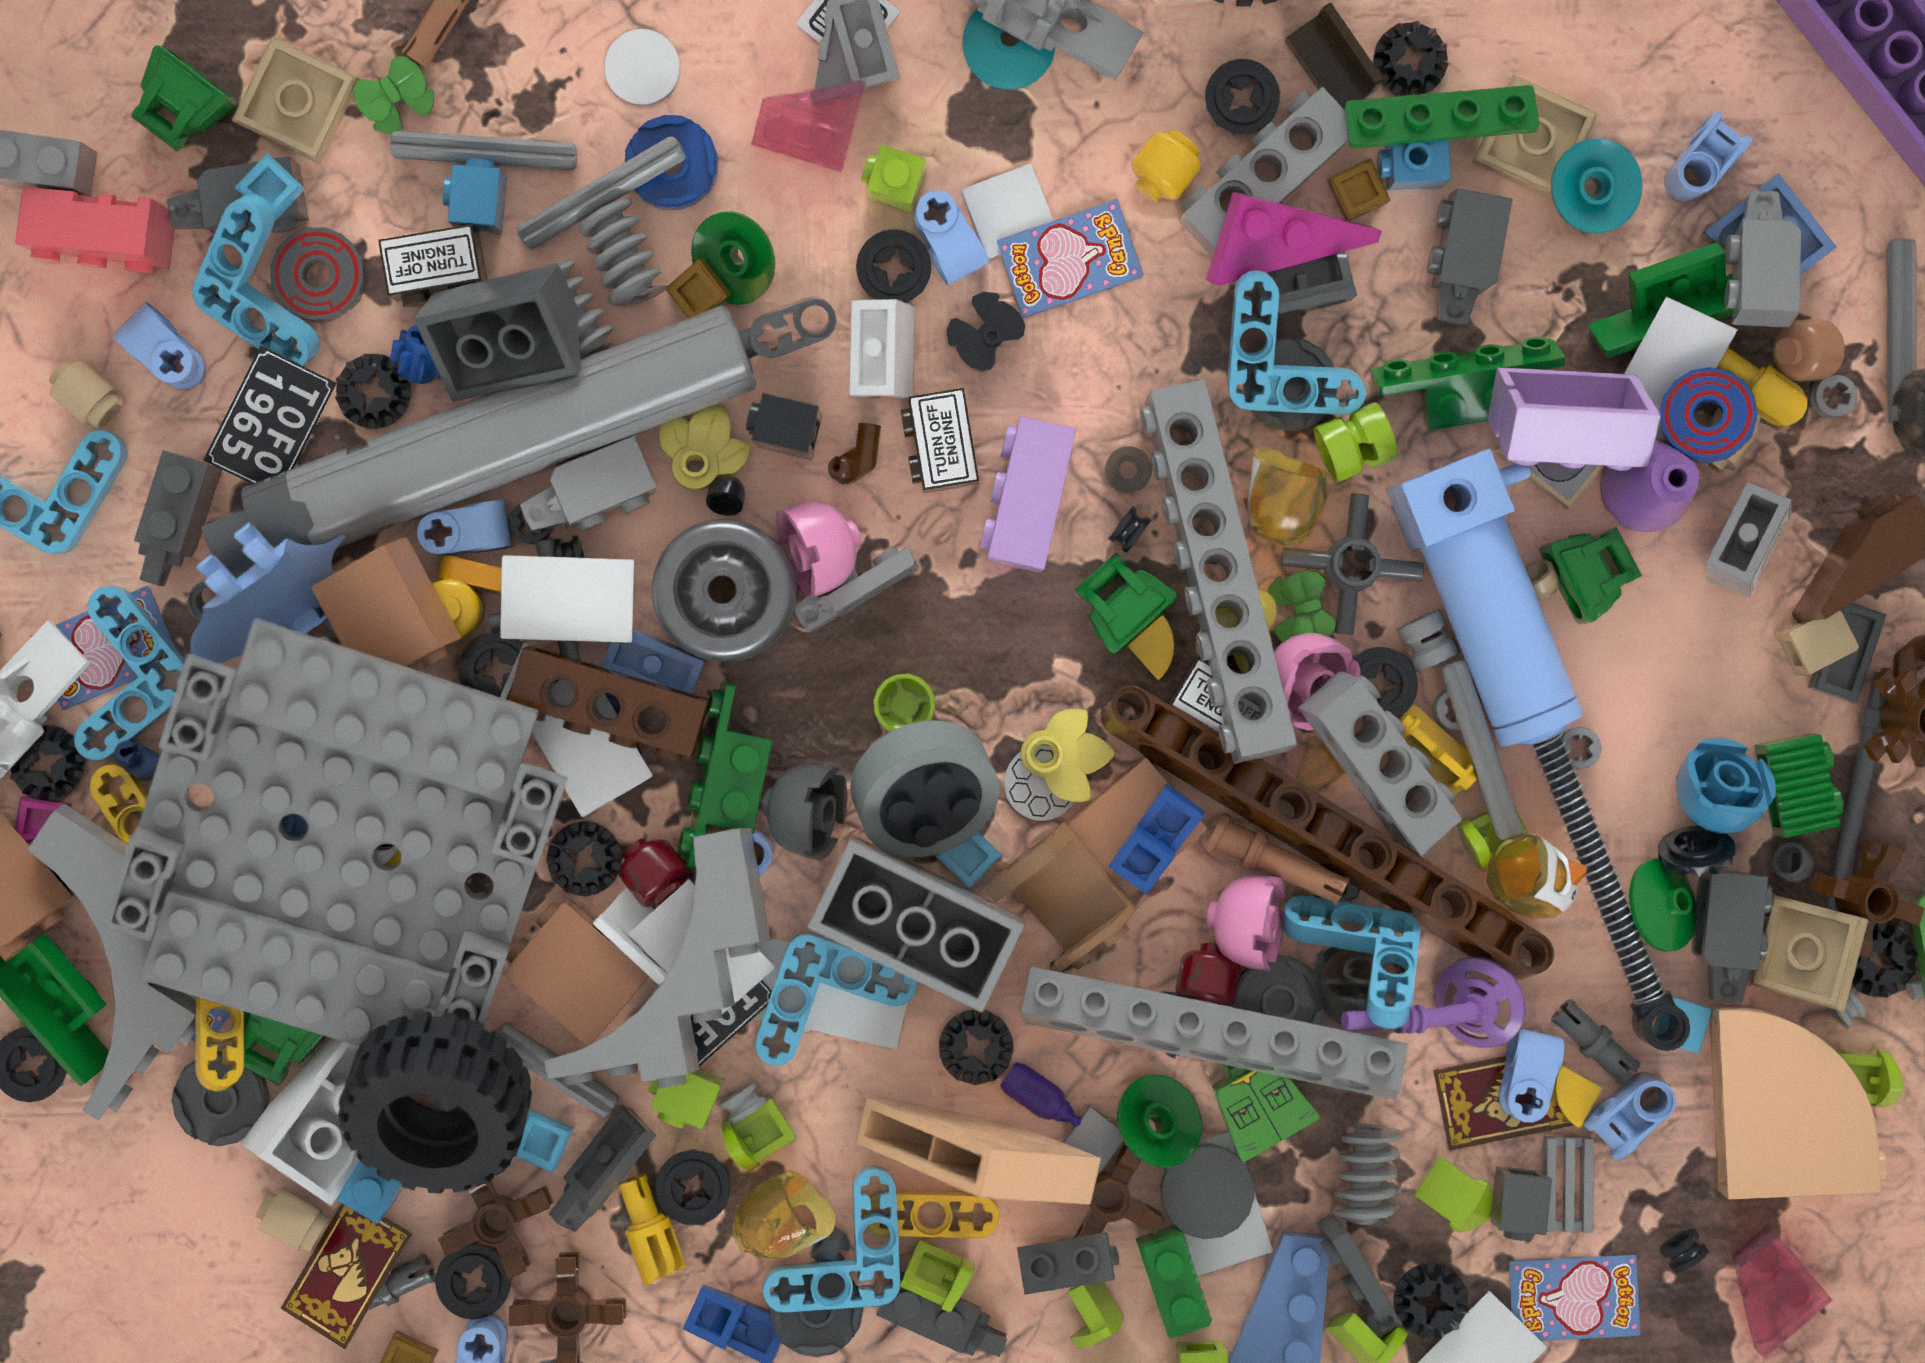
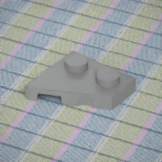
[811,0,901,105]

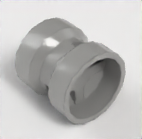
[1396,609,1460,672]

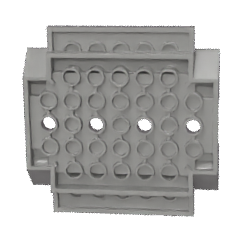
[102,618,568,1046]

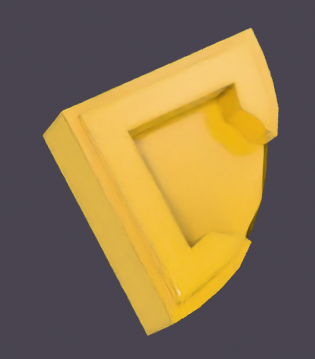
[1127,615,1174,681]
[1554,1065,1602,1128]

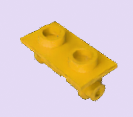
[1398,703,1478,797]

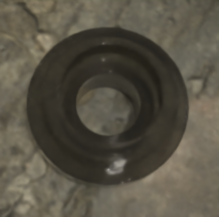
[1105,446,1152,493]

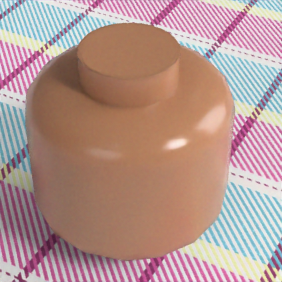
[1772,319,1845,382]

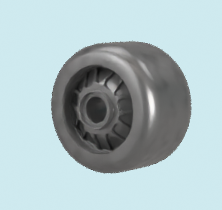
[652,518,798,662]

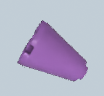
[1600,439,1699,532]

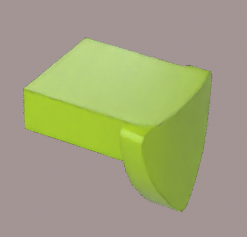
[1457,805,1533,872]
[1835,1050,1904,1108]
[722,1096,797,1171]
[1414,1156,1494,1232]
[900,1239,975,1313]
[1068,1282,1124,1349]
[1325,1313,1408,1363]

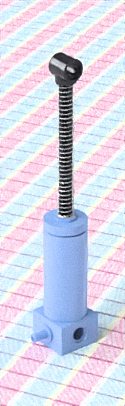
[1386,449,1691,1051]

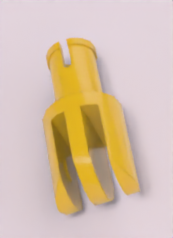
[1717,346,1807,426]
[618,1174,687,1286]

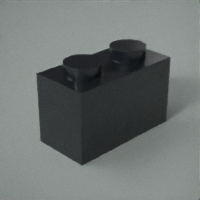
[746,393,823,460]

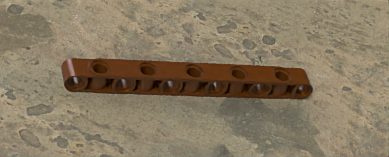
[1100,685,1554,980]

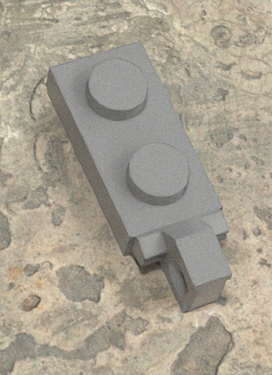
[794,547,919,634]

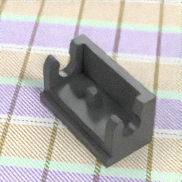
[1252,251,1357,321]

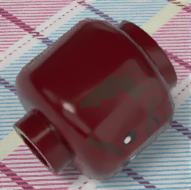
[619,838,689,907]
[1175,943,1241,1007]

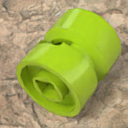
[1313,402,1399,483]
[874,674,935,732]

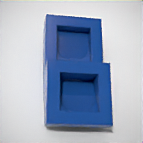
[1108,783,1205,894]
[683,1285,782,1363]

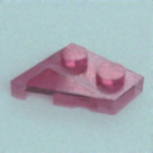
[751,80,866,172]
[1732,1225,1833,1358]

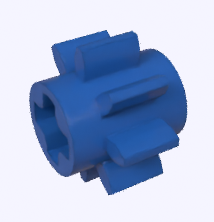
[390,325,441,384]

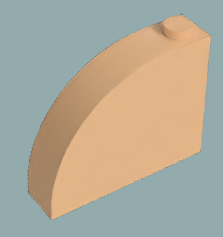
[1709,1005,1887,1199]
[856,1098,1101,1205]

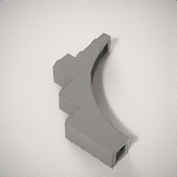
[27,804,196,1121]
[544,828,771,1088]

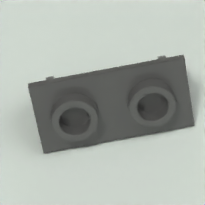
[1017,1232,1119,1295]

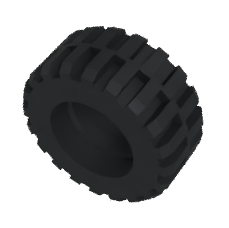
[338,1012,532,1194]

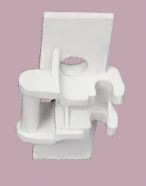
[0,621,91,779]

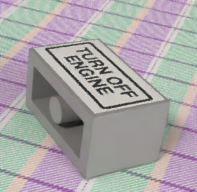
[1705,482,1792,598]

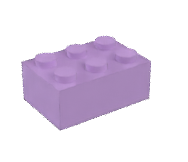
[1488,367,1660,471]
[980,416,1076,573]

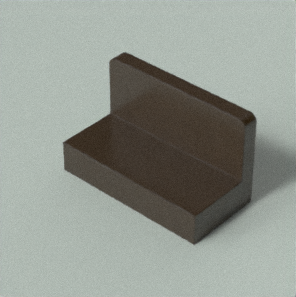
[1285,3,1384,109]

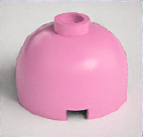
[776,501,861,598]
[1274,633,1361,731]
[1207,875,1286,971]

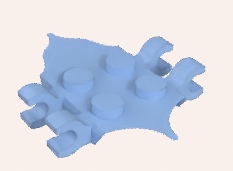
[182,523,345,669]

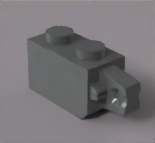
[167,156,309,234]
[1427,188,1513,327]
[134,450,222,587]
[1691,870,1773,1003]

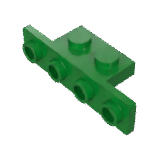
[1344,85,1539,148]
[1589,242,1733,358]
[1370,337,1565,431]
[678,681,772,869]
[0,933,109,1086]

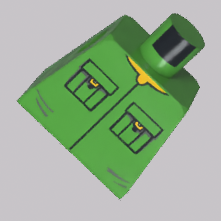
[1212,1064,1321,1163]

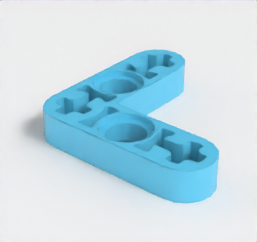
[192,194,320,366]
[1227,270,1366,415]
[0,430,128,554]
[74,586,185,761]
[1282,895,1421,1028]
[755,933,917,1066]
[762,1165,900,1312]

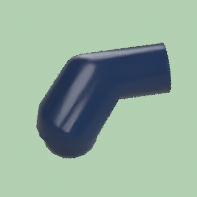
[113,741,161,781]

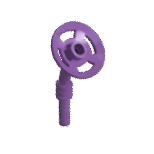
[1341,957,1526,1048]

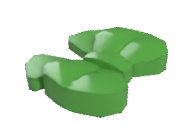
[352,56,435,135]
[1267,570,1336,642]

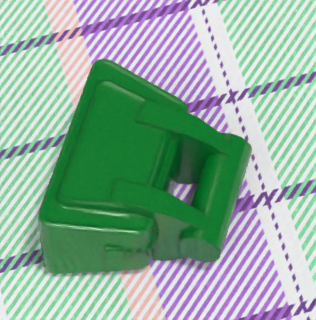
[131,45,238,151]
[1539,526,1642,624]
[1075,552,1177,656]
[244,1011,327,1086]

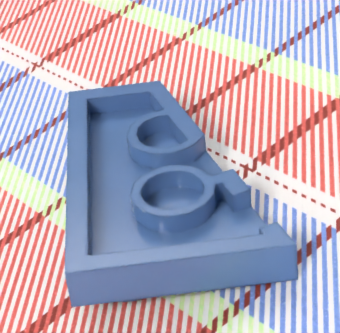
[1228,1231,1329,1363]

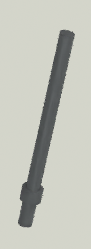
[1824,671,1887,912]

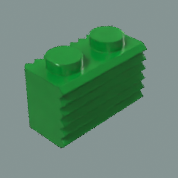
[1755,733,1843,838]
[1136,1225,1212,1338]

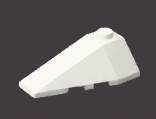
[240,1038,359,1206]

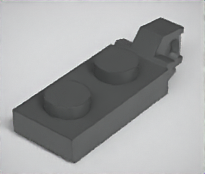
[549,1104,656,1232]
[1317,1214,1402,1339]
[876,1271,1008,1357]

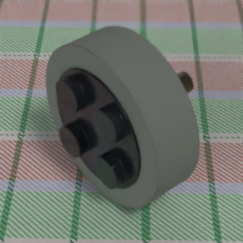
[850,720,999,857]

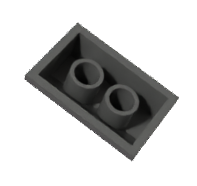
[414,264,581,402]

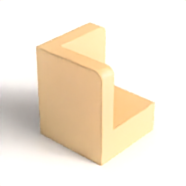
[1775,610,1859,675]

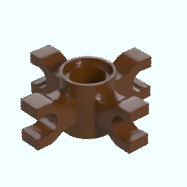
[1864,668,1925,767]
[1810,840,1924,958]
[1074,1143,1164,1238]
[438,1180,554,1279]
[509,1252,626,1363]

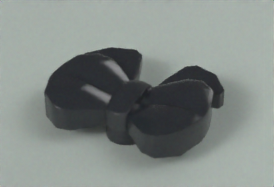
[946,292,1025,372]

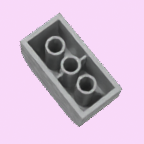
[807,836,1025,1013]

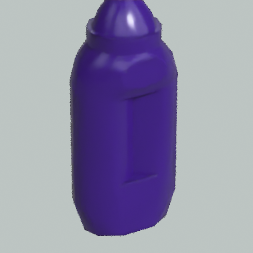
[1000,1062,1082,1127]

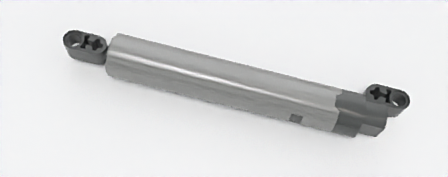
[187,296,837,621]

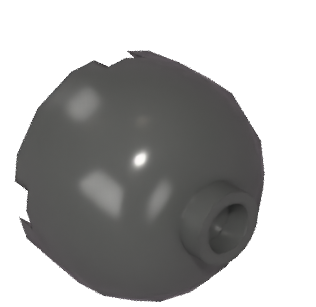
[762,764,848,860]

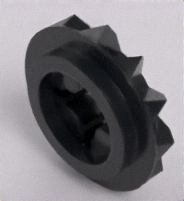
[1373,21,1449,96]
[1205,59,1280,135]
[856,229,931,303]
[335,354,411,429]
[459,632,523,698]
[1353,647,1418,718]
[10,725,85,800]
[546,821,622,897]
[1658,826,1736,877]
[1851,923,1919,998]
[939,1009,1014,1086]
[0,1027,67,1102]
[655,1149,731,1225]
[435,1243,512,1319]
[1393,1263,1469,1339]

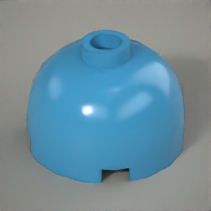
[1676,738,1776,834]

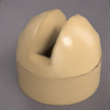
[1525,560,1559,601]

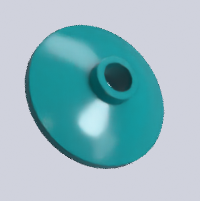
[962,8,1055,90]
[1551,138,1643,233]

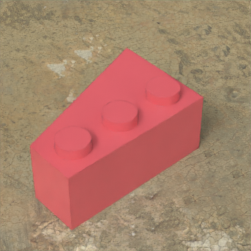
[15,187,175,275]

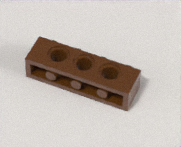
[508,646,711,762]

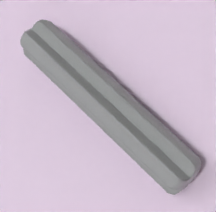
[497,1023,619,1117]

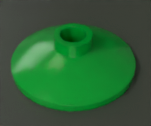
[691,211,775,305]
[1629,858,1697,952]
[1117,1075,1202,1168]

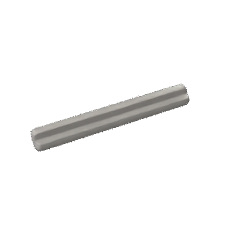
[390,131,577,170]
[517,137,685,249]
[1887,238,1917,424]
[1441,660,1523,841]

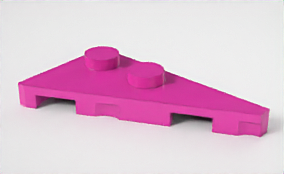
[1206,192,1382,286]

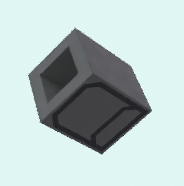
[1490,1166,1552,1241]

